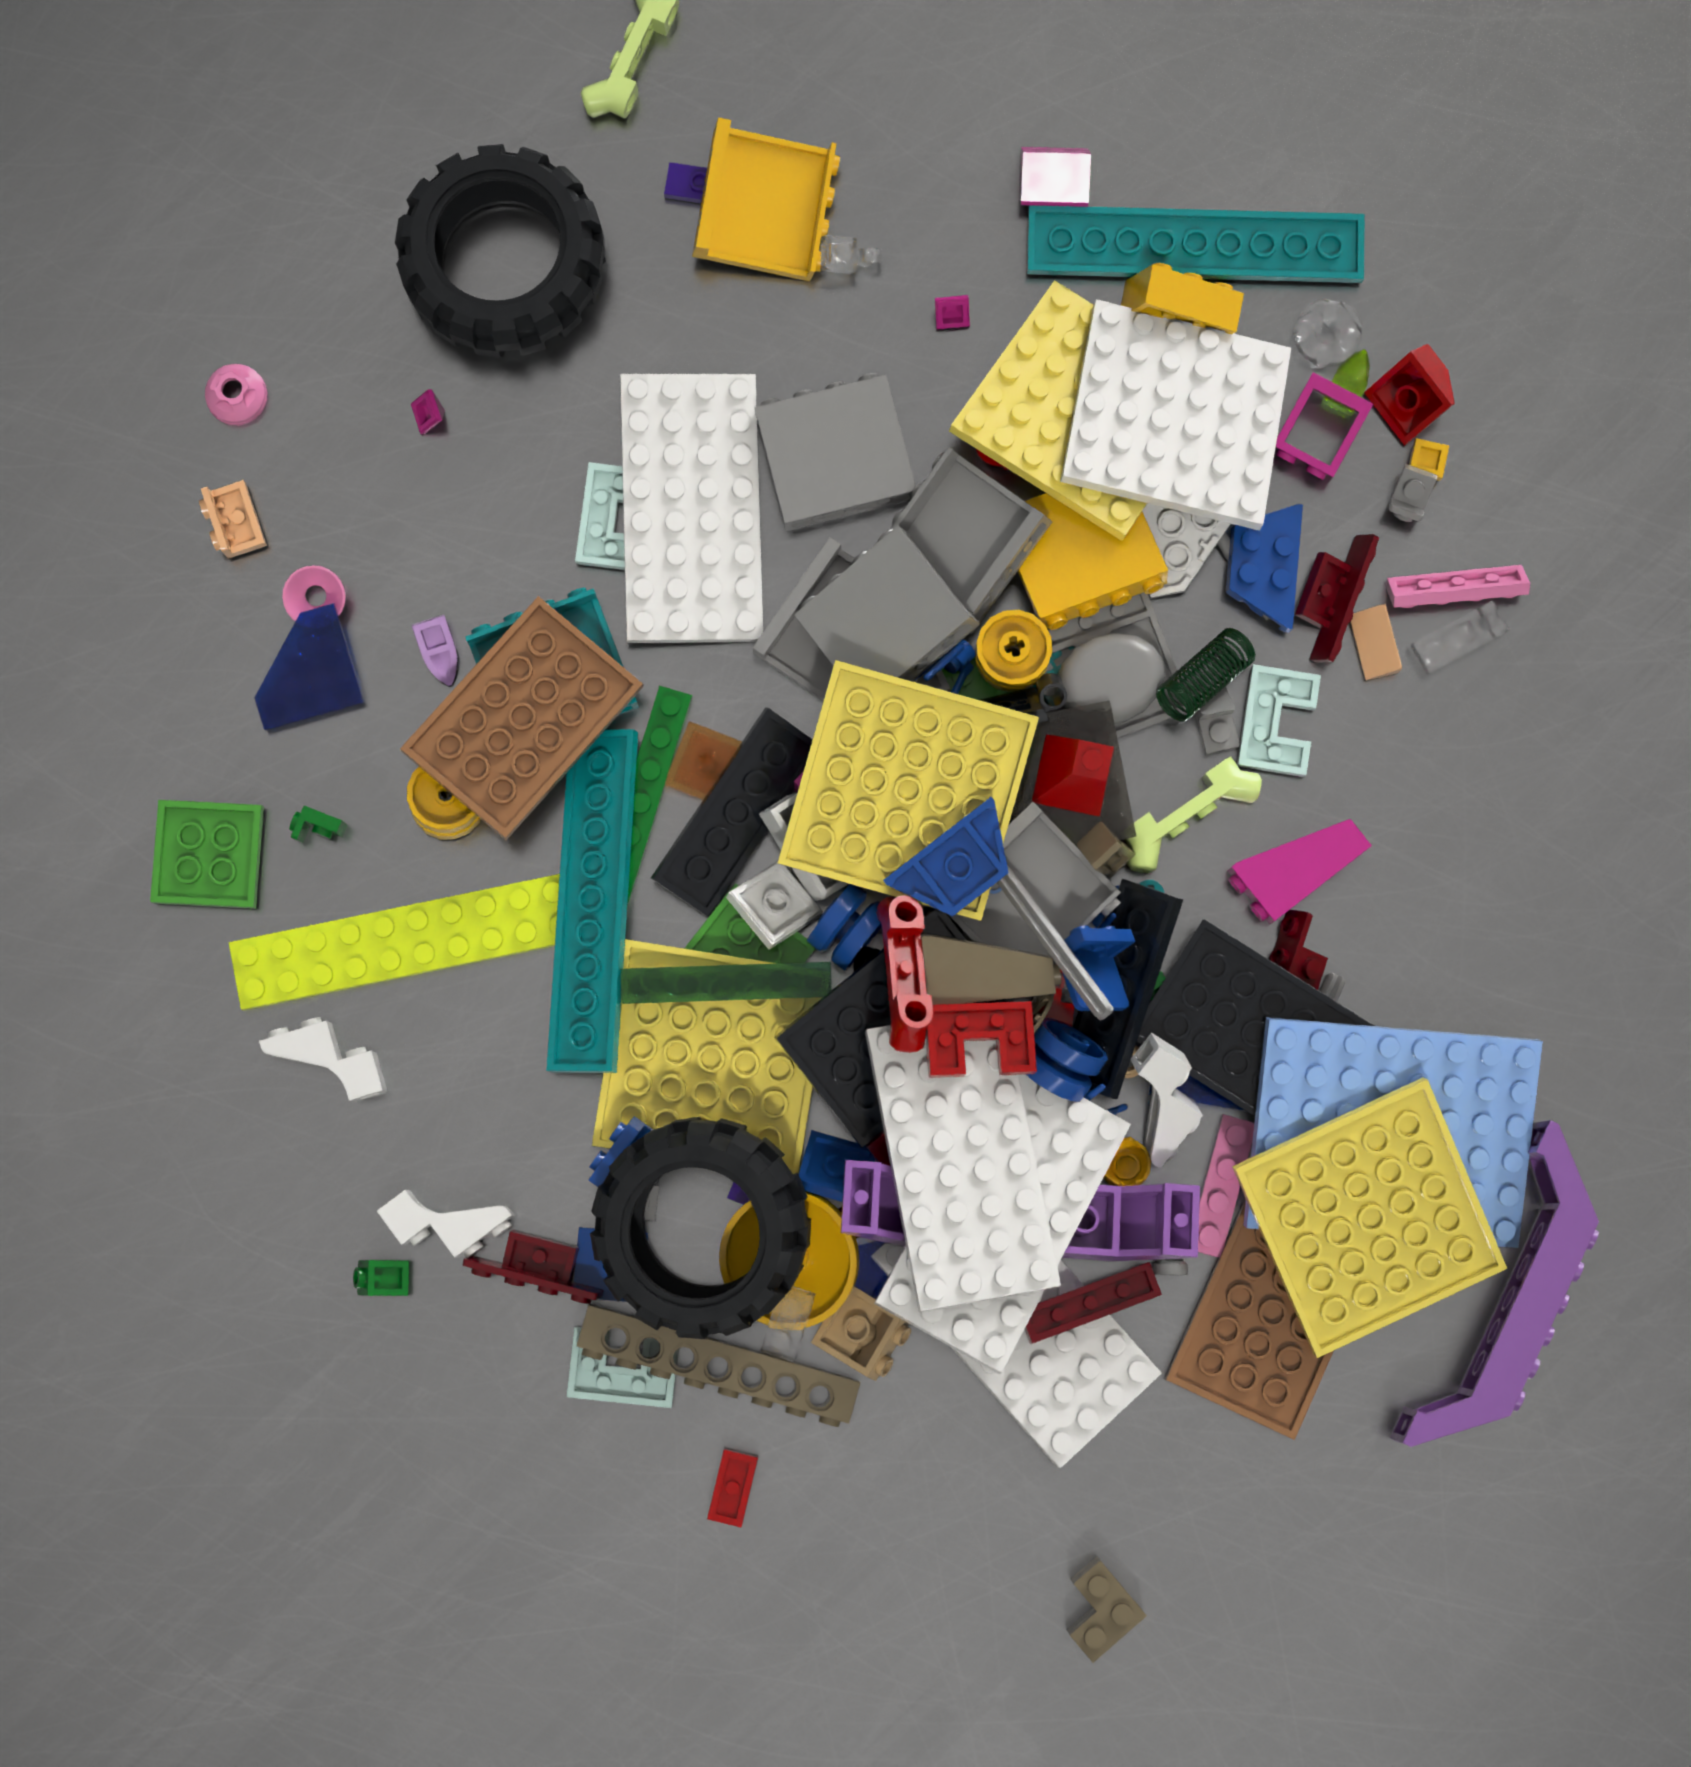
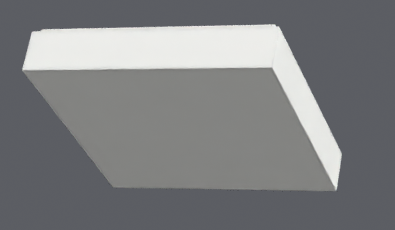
[726,862,823,950]

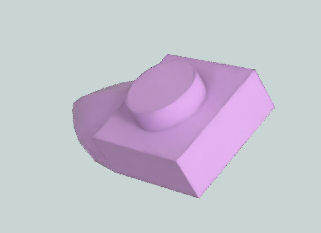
[411,614,457,686]

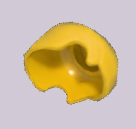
[1103,1137,1151,1186]

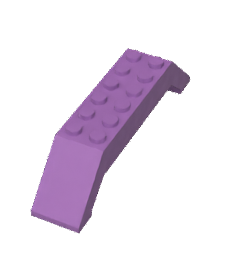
[1390,1120,1599,1447]
[841,1160,1200,1261]

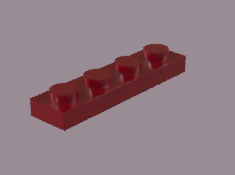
[1024,1262,1162,1344]

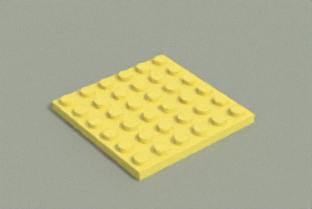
[949,280,1148,541]
[778,660,1039,921]
[592,939,831,1174]
[1232,1077,1507,1358]

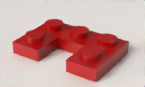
[926,1001,1037,1078]

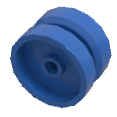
[807,884,882,972]
[1026,1017,1108,1102]

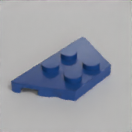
[1226,504,1303,633]
[883,797,1009,917]

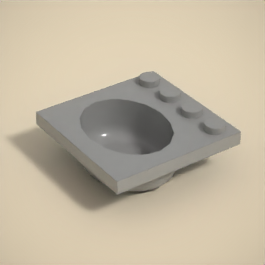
[1044,592,1186,744]

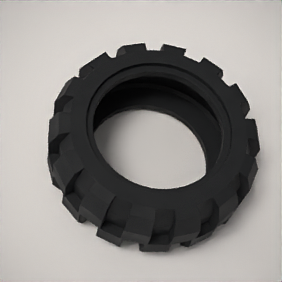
[395,144,606,358]
[590,1117,811,1339]

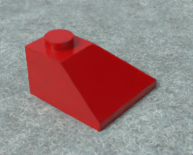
[1364,344,1455,446]
[1032,734,1114,817]

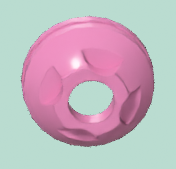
[205,364,268,426]
[282,565,346,628]

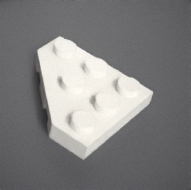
[1142,503,1231,599]

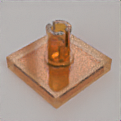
[665,721,742,801]

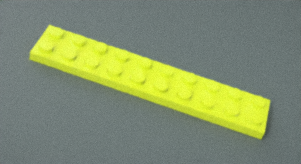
[228,874,560,1011]

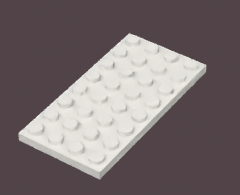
[620,374,763,643]
[865,1025,1061,1312]
[874,1074,1131,1374]
[871,1243,1162,1469]

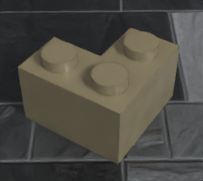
[1066,1556,1147,1663]

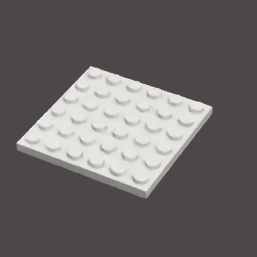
[1060,299,1291,531]

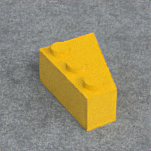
[1121,263,1244,334]

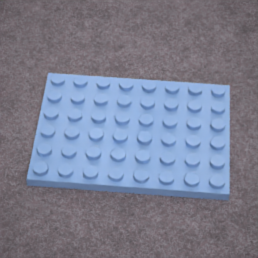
[1243,1017,1543,1248]

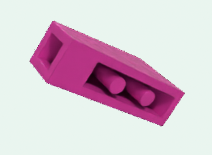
[1227,819,1372,925]

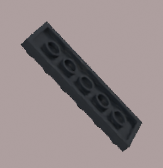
[651,708,813,917]
[1073,879,1183,1099]

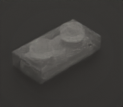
[760,1286,816,1362]

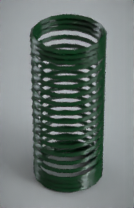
[1156,628,1256,722]

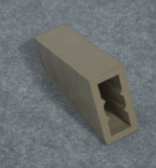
[921,933,1061,1005]

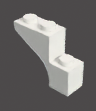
[259,1017,388,1102]
[1130,1032,1203,1169]
[377,1190,515,1258]

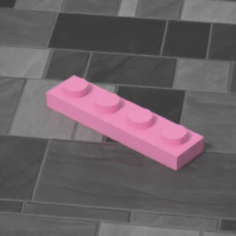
[1386,565,1530,608]
[1198,1114,1254,1258]

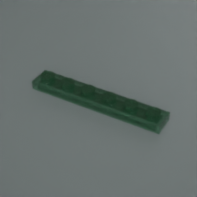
[621,962,832,1004]

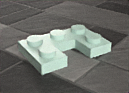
[575,462,625,570]
[1237,664,1321,777]
[567,1326,678,1408]

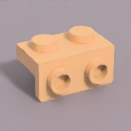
[199,480,267,559]

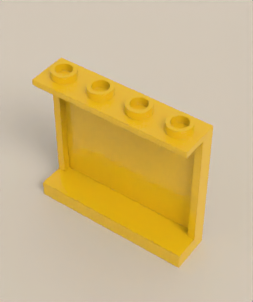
[692,117,840,282]
[1018,493,1168,630]

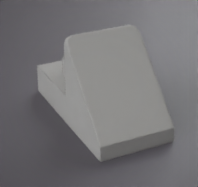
[1190,682,1240,756]

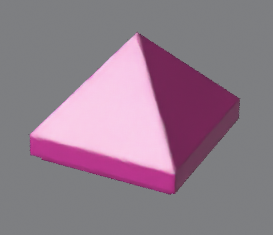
[935,295,970,330]
[411,389,445,434]

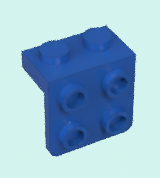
[1062,925,1135,1011]

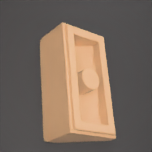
[1350,604,1402,681]

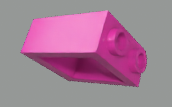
[1275,372,1373,480]

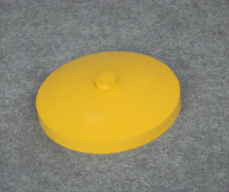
[719,1192,859,1330]

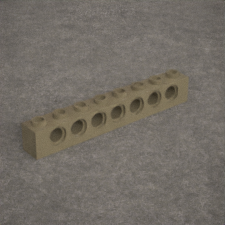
[576,1304,861,1427]

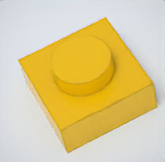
[1409,438,1449,481]

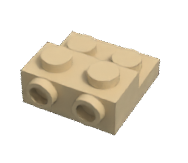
[811,1286,911,1381]

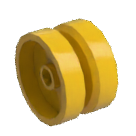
[975,610,1052,692]
[407,767,481,840]

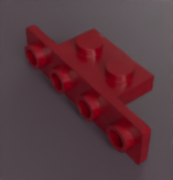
[1295,534,1379,663]
[1270,910,1328,990]
[462,1230,604,1304]

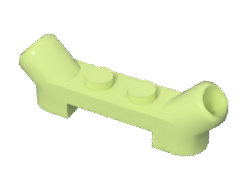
[581,0,679,119]
[1120,756,1262,873]

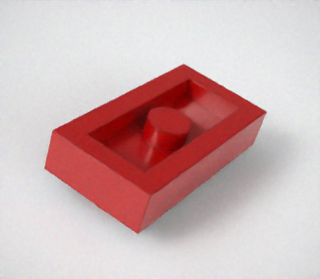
[707,1448,758,1527]

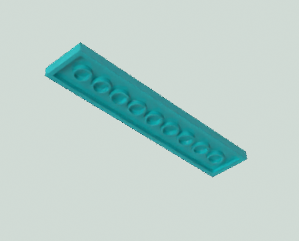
[1027,205,1365,283]
[546,729,638,1073]

